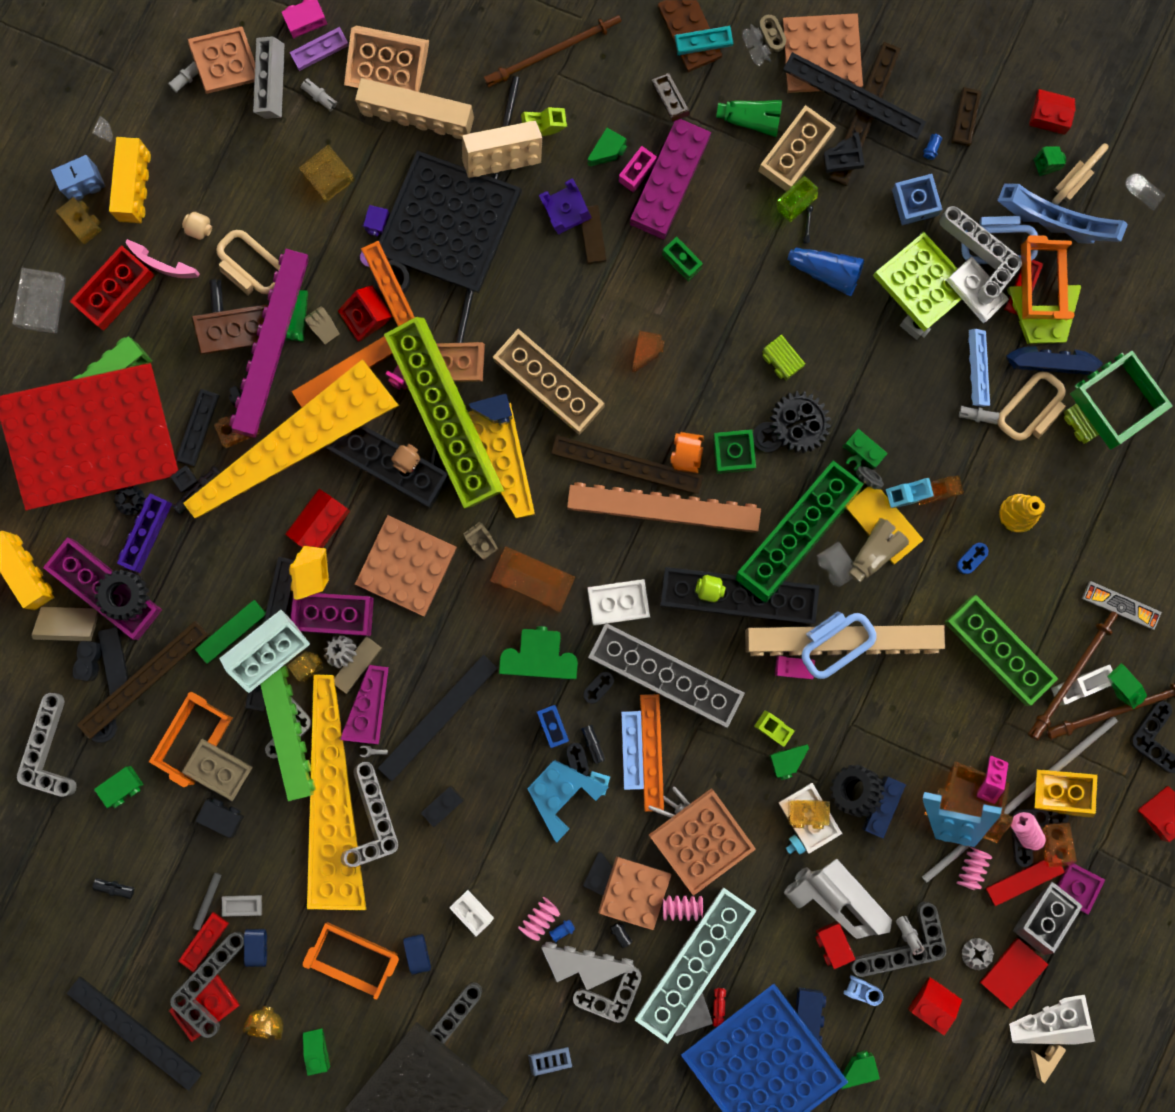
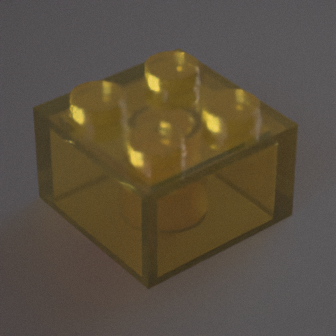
[299,145,355,203]

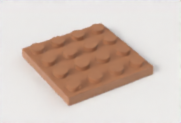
[782,14,863,93]
[355,515,457,617]
[649,788,756,896]

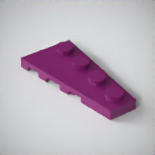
[340,665,389,744]

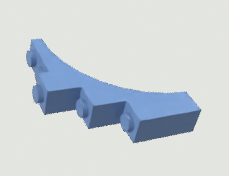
[998,184,1128,244]

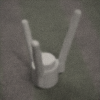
[648,787,690,818]

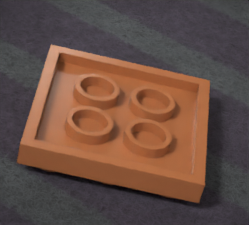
[188,27,255,94]
[598,856,671,930]

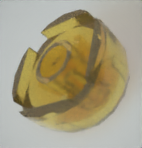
[243,1006,284,1040]

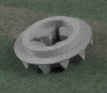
[962,938,994,970]

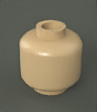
[182,212,212,240]

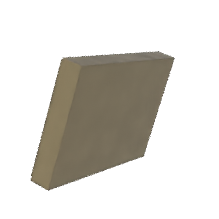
[32,607,99,641]
[182,739,253,801]

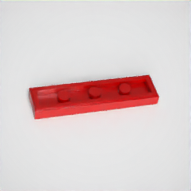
[985,854,1065,906]

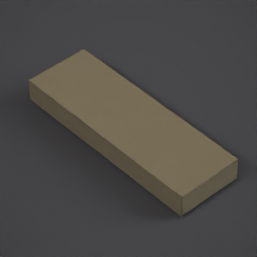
[334,636,382,694]

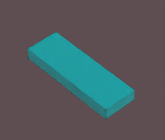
[674,26,733,55]

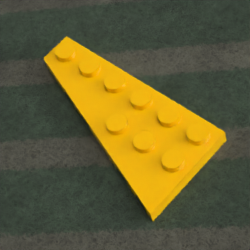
[468,403,535,519]

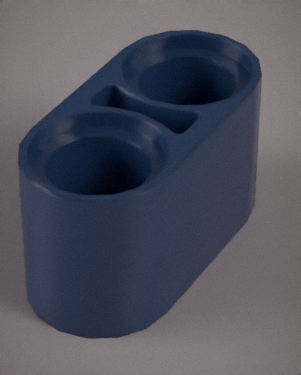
[244,929,267,967]
[403,934,431,975]

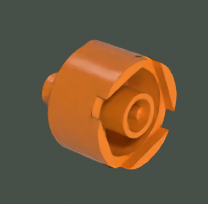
[671,432,704,474]

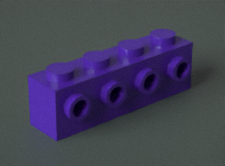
[117,494,172,573]

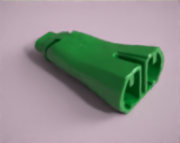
[716,100,782,137]

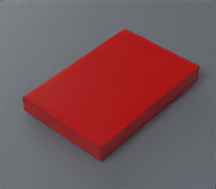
[980,938,1049,1009]
[169,975,240,1042]

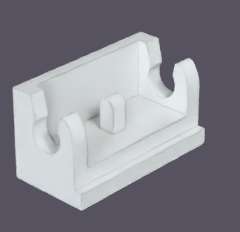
[450,890,494,936]

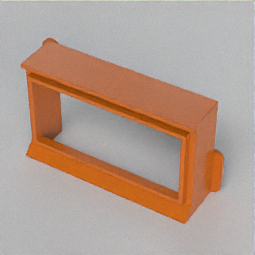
[1021,235,1074,321]
[149,692,233,787]
[303,922,399,1000]

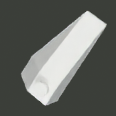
[1009,995,1095,1044]

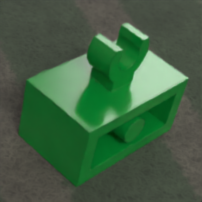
[843,429,888,471]

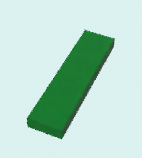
[195,600,266,664]

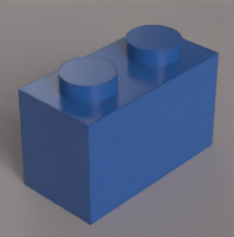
[537,705,569,748]

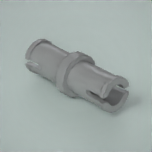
[168,62,198,93]
[301,78,338,112]
[959,406,999,425]
[896,916,924,955]

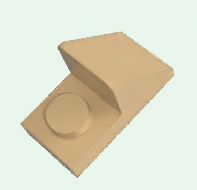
[1031,1044,1066,1083]

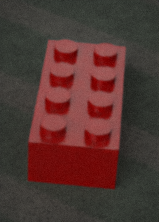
[70,245,155,331]

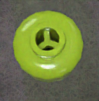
[695,575,725,602]

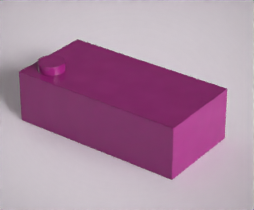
[291,593,374,636]

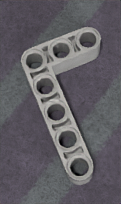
[939,206,1022,304]
[17,693,77,797]
[341,762,398,867]

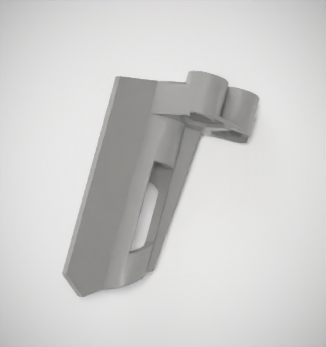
[784,859,892,939]

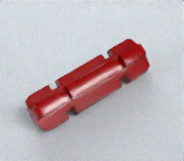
[713,988,726,1027]

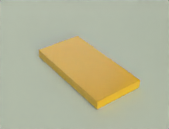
[846,486,923,565]

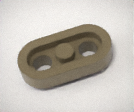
[759,15,786,52]

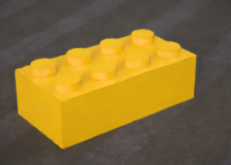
[109,137,151,223]
[0,531,54,610]

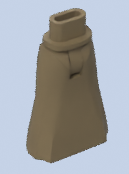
[848,518,909,583]

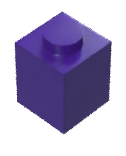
[363,205,390,237]

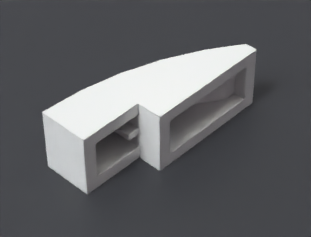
[1051,665,1113,706]

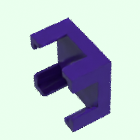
[539,178,592,235]

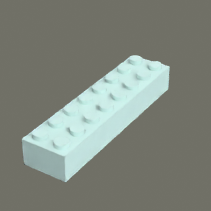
[635,887,756,1044]

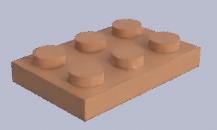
[436,342,485,382]

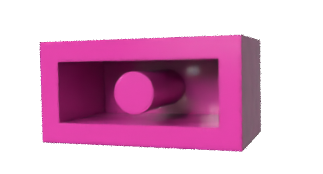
[282,0,327,39]
[619,146,657,193]

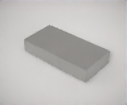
[222,895,262,917]

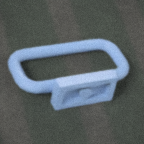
[961,216,1038,264]
[802,612,876,679]

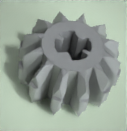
[323,635,357,668]

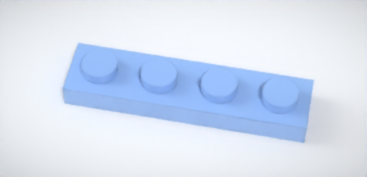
[968,329,990,407]
[621,711,644,790]

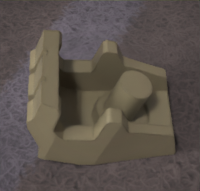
[305,306,340,344]
[463,522,498,560]

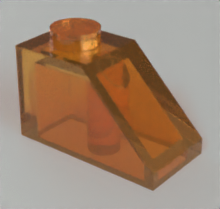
[632,331,665,372]
[919,476,964,505]

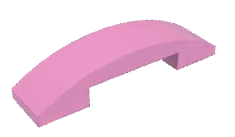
[126,239,200,278]

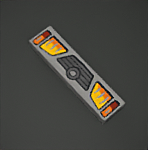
[1082,581,1162,630]

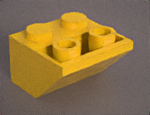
[289,546,329,600]

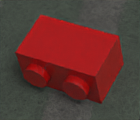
[815,921,856,969]

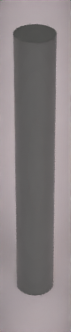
[193,872,222,930]

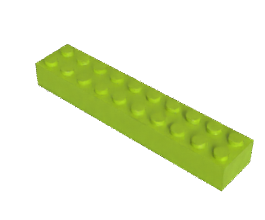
[384,317,504,508]

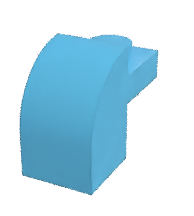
[886,478,934,508]

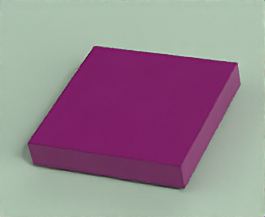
[1057,861,1105,915]

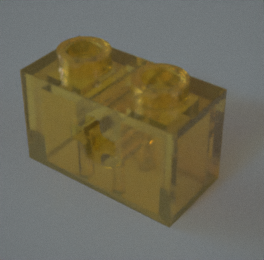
[56,197,102,244]
[287,652,323,682]
[788,800,830,829]

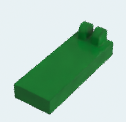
[285,290,308,342]

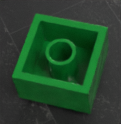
[713,430,756,474]

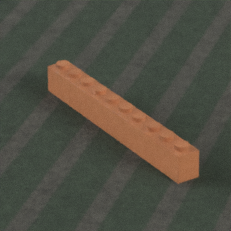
[567,482,761,533]

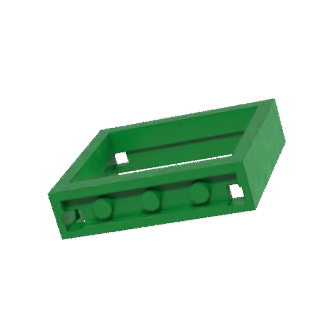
[1070,351,1173,450]

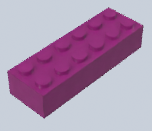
[630,119,711,240]
[43,537,162,640]

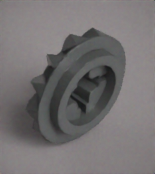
[856,466,884,489]

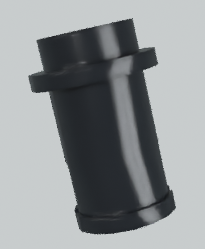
[610,922,633,948]

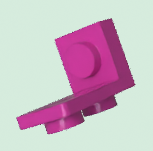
[386,365,408,390]
[775,656,815,679]
[977,756,1008,804]

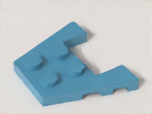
[527,760,609,842]
[923,792,1002,847]

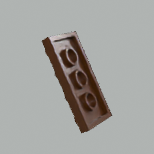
[658,0,722,72]
[191,304,268,355]

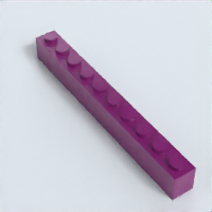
[230,249,309,438]

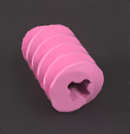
[1011,812,1046,850]
[956,847,992,890]
[663,895,703,921]
[518,897,560,941]

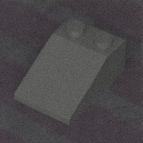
[1013,882,1083,955]

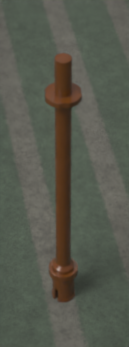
[483,15,622,88]
[1027,611,1118,741]
[1046,683,1175,740]

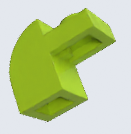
[521,107,567,136]
[754,710,795,747]

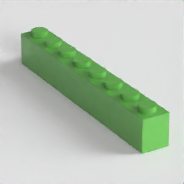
[260,665,316,801]

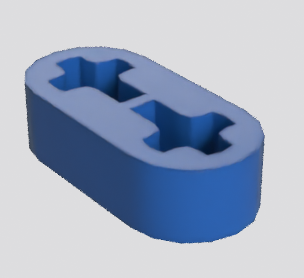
[957,543,989,574]

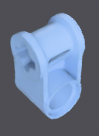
[843,975,883,1006]

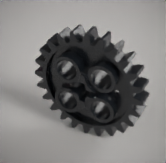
[769,391,831,453]

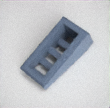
[528,1047,572,1076]

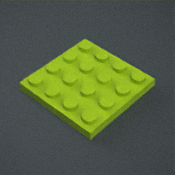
[873,232,962,332]

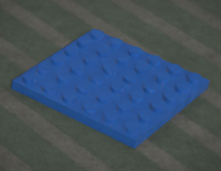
[681,983,848,1112]

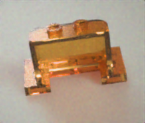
[490,546,576,612]
[924,761,1013,843]

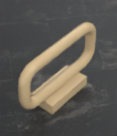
[1052,143,1109,205]
[216,230,281,296]
[997,371,1066,441]

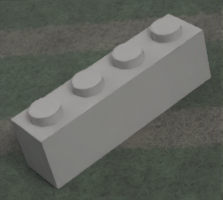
[253,36,285,119]

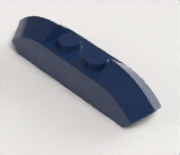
[1006,346,1103,375]

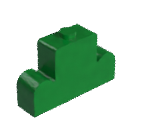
[499,626,578,680]

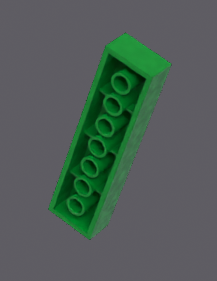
[735,461,863,603]

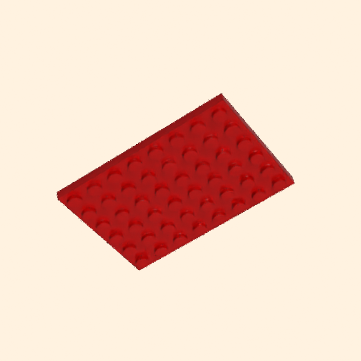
[0,363,179,510]

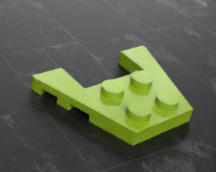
[1007,285,1081,344]

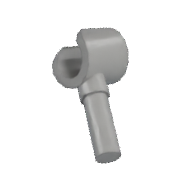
[360,746,388,757]

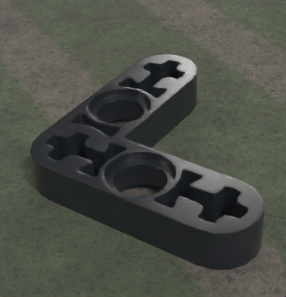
[1130,701,1175,773]
[1011,809,1069,867]

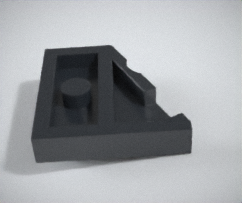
[823,132,865,173]
[583,852,613,895]

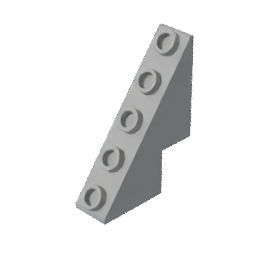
[542,942,634,990]

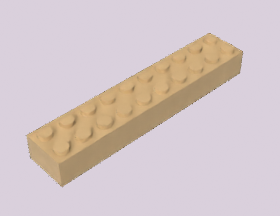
[745,625,945,656]

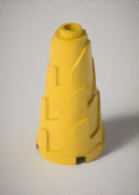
[999,494,1045,533]

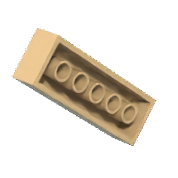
[355,78,474,139]
[493,329,605,435]

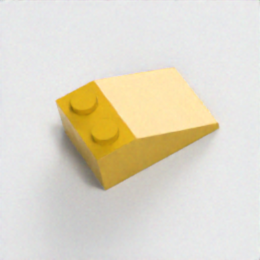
[1035,769,1097,818]

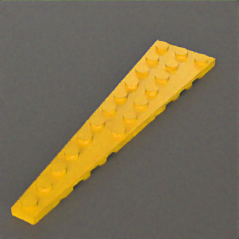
[183,360,399,518]
[307,675,366,910]

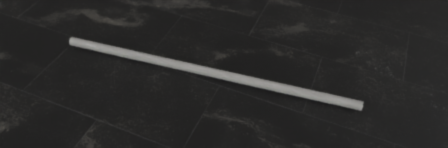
[922,717,1118,883]

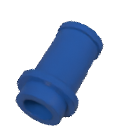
[923,134,943,160]
[549,920,575,942]

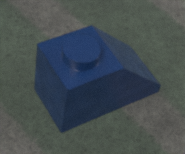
[469,394,513,425]

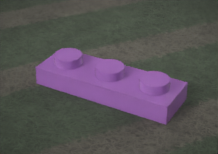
[290,27,349,71]

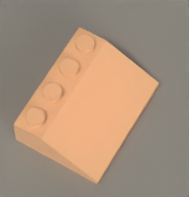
[344,26,429,92]

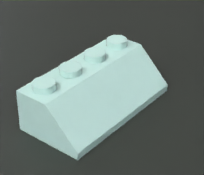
[219,610,310,693]

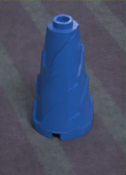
[787,247,864,296]

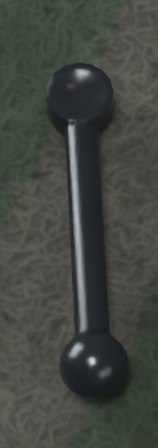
[803,205,813,244]

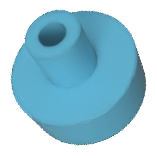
[786,834,806,855]

